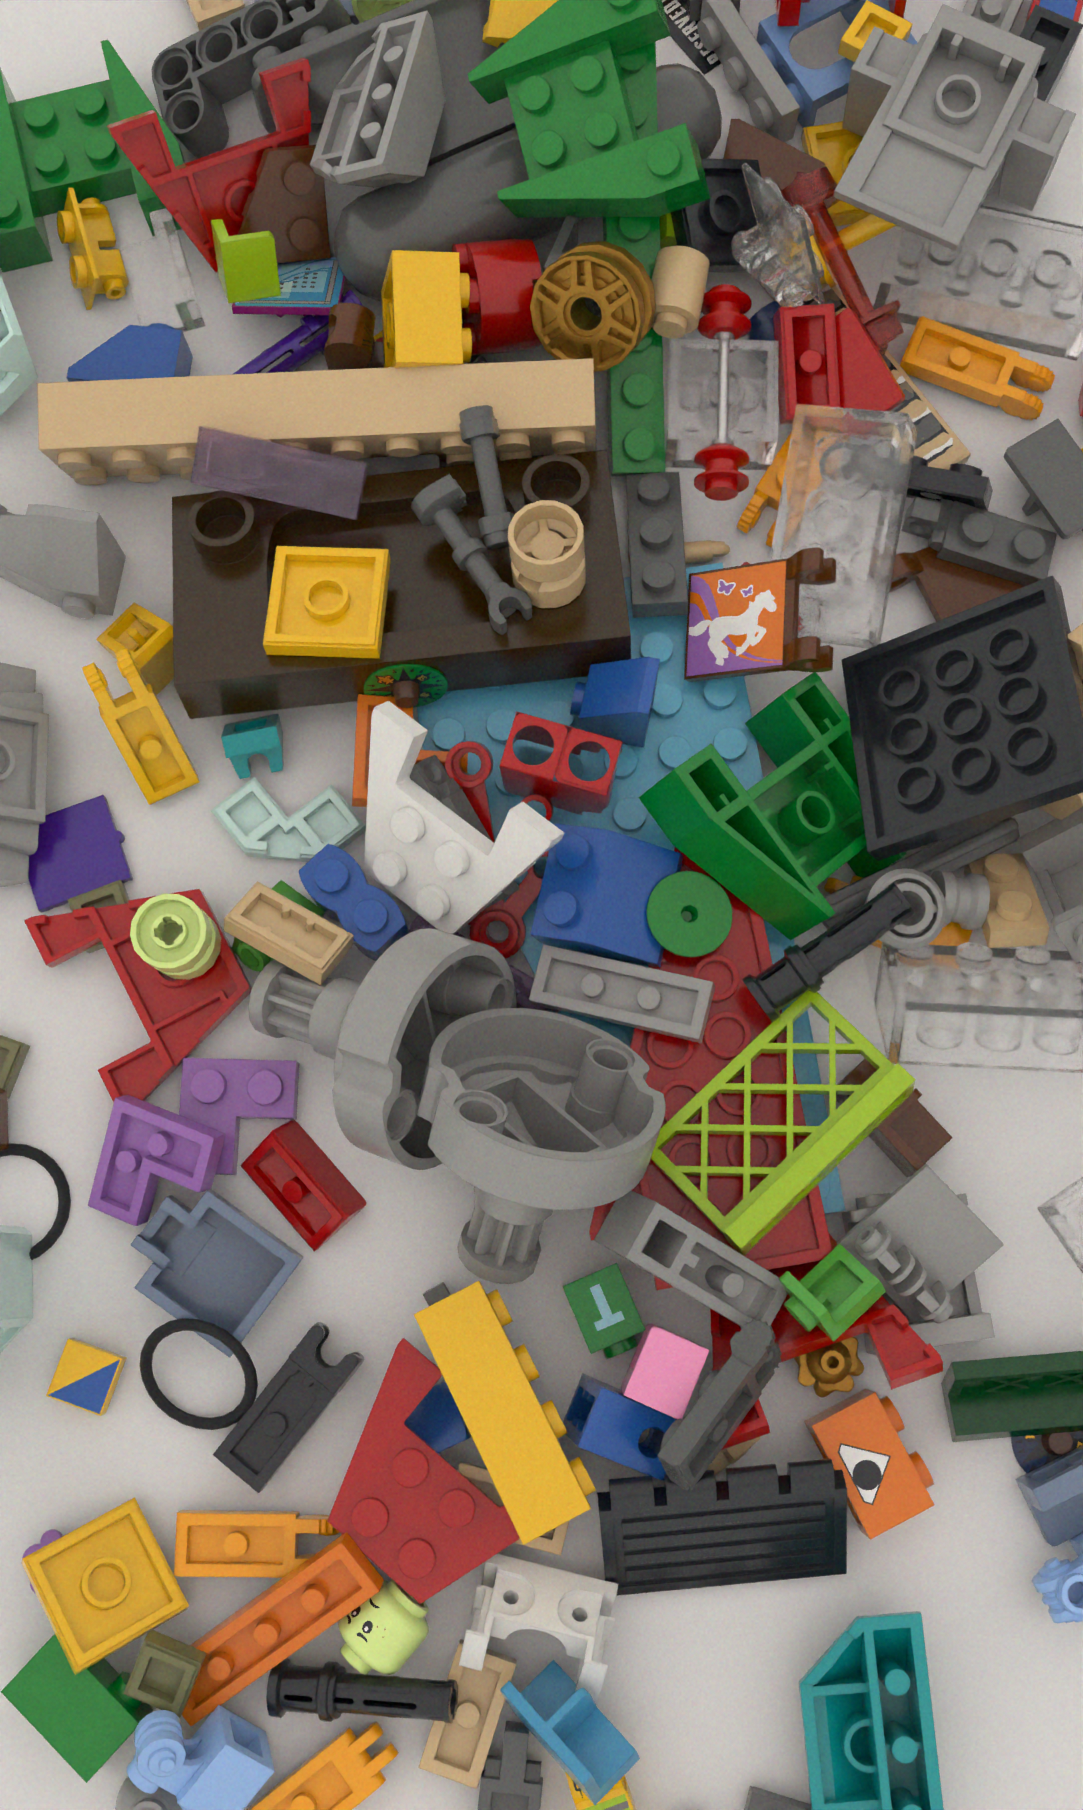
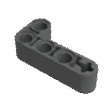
[151,0,351,158]

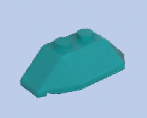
[799,1611,944,1810]

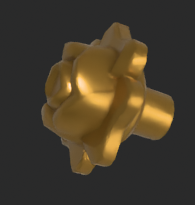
[794,1337,865,1398]

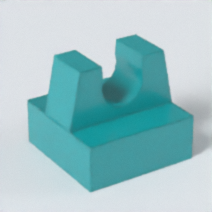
[221,713,284,779]

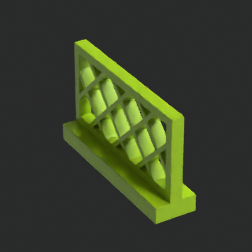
[651,990,916,1256]

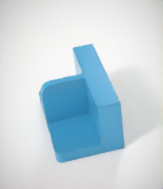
[500,1660,640,1805]

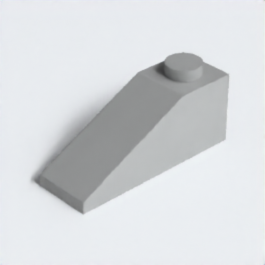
[594,1191,788,1326]

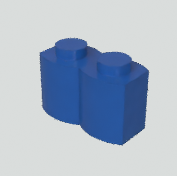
[299,844,410,961]

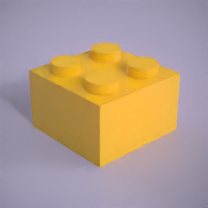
[381,250,472,368]

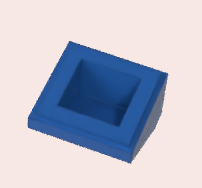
[405,1381,471,1453]

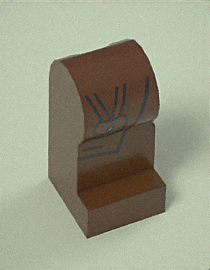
[324,303,384,370]

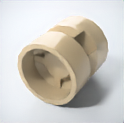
[508,500,586,608]

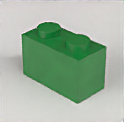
[1,1634,153,1783]

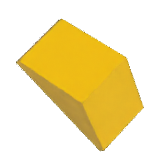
[96,602,174,695]

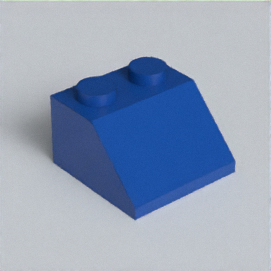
[530,823,683,967]

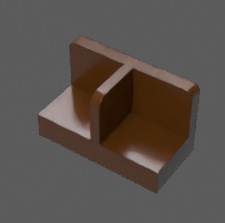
[836,1059,953,1177]

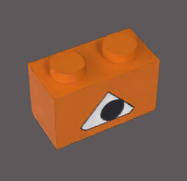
[804,1389,935,1540]

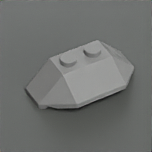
[310,10,445,188]

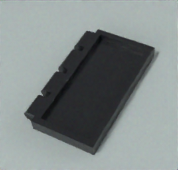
[597,1458,847,1596]

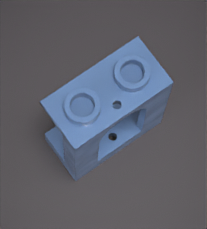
[757,0,918,128]

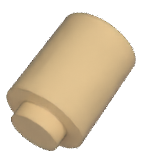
[651,245,710,339]

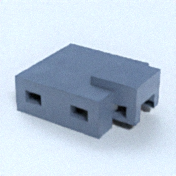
[130,1189,304,1358]

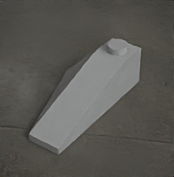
[0,504,126,619]

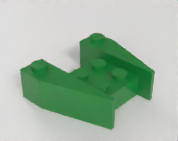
[468,0,711,218]
[0,40,185,273]
[638,672,907,941]

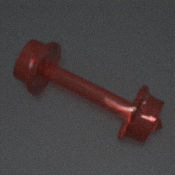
[777,166,904,356]

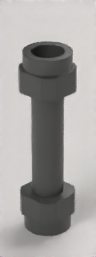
[459,405,515,550]

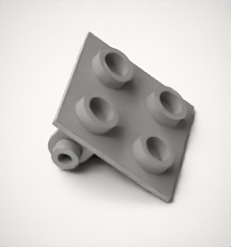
[836,1164,1004,1323]

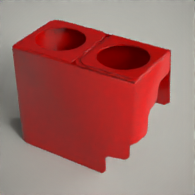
[500,712,623,815]

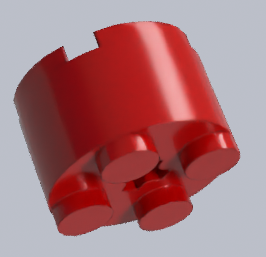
[452,239,542,356]

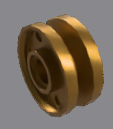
[530,241,656,372]

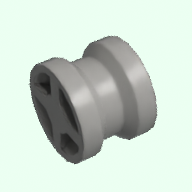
[930,870,990,930]

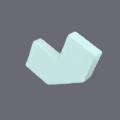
[211,777,366,862]

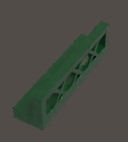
[941,1351,1083,1442]

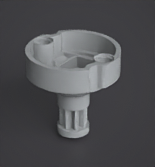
[248,928,517,1170]
[417,1008,666,1284]

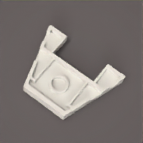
[364,701,564,934]

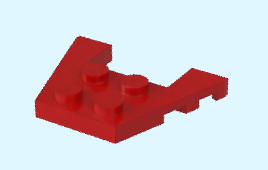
[107,58,311,272]
[24,889,252,1103]
[710,1232,943,1450]
[327,1338,520,1604]

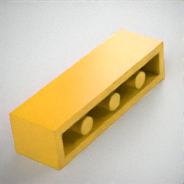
[414,1281,596,1545]

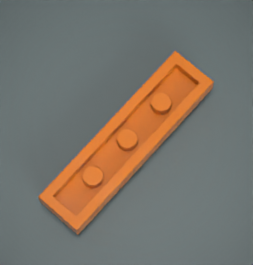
[182,1532,384,1727]

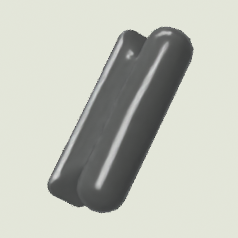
[251,0,722,302]

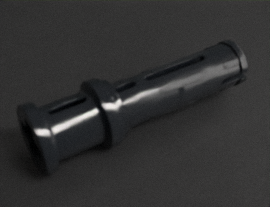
[742,883,916,1022]
[266,1658,458,1724]

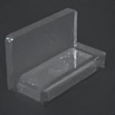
[120,208,205,332]

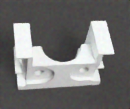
[459,1554,618,1701]

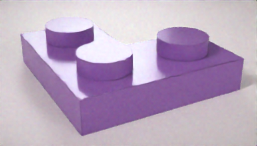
[179,1058,300,1175]
[88,1095,226,1226]

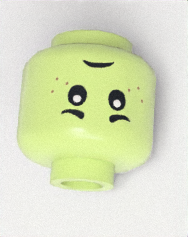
[338,1579,429,1675]

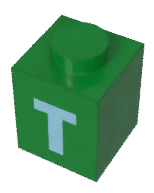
[562,1263,646,1359]

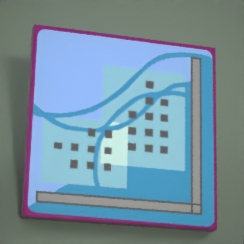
[232,256,347,318]

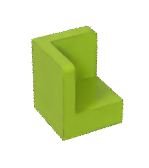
[211,219,281,304]

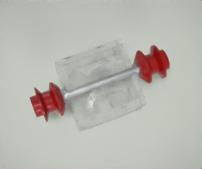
[665,284,779,501]

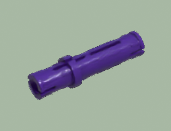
[233,290,363,374]

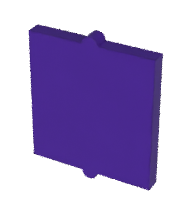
[28,795,133,913]

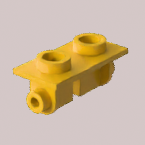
[57,188,129,310]

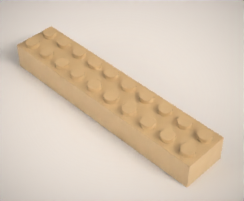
[37,358,597,485]

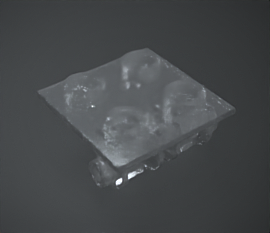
[731,163,825,307]

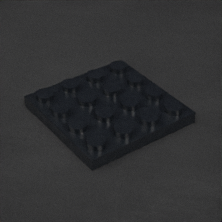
[841,575,1083,861]

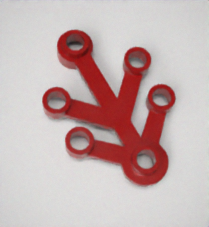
[445,741,554,959]

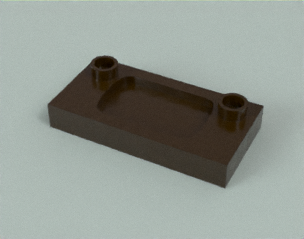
[172,449,631,719]

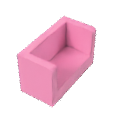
[620,1324,710,1419]

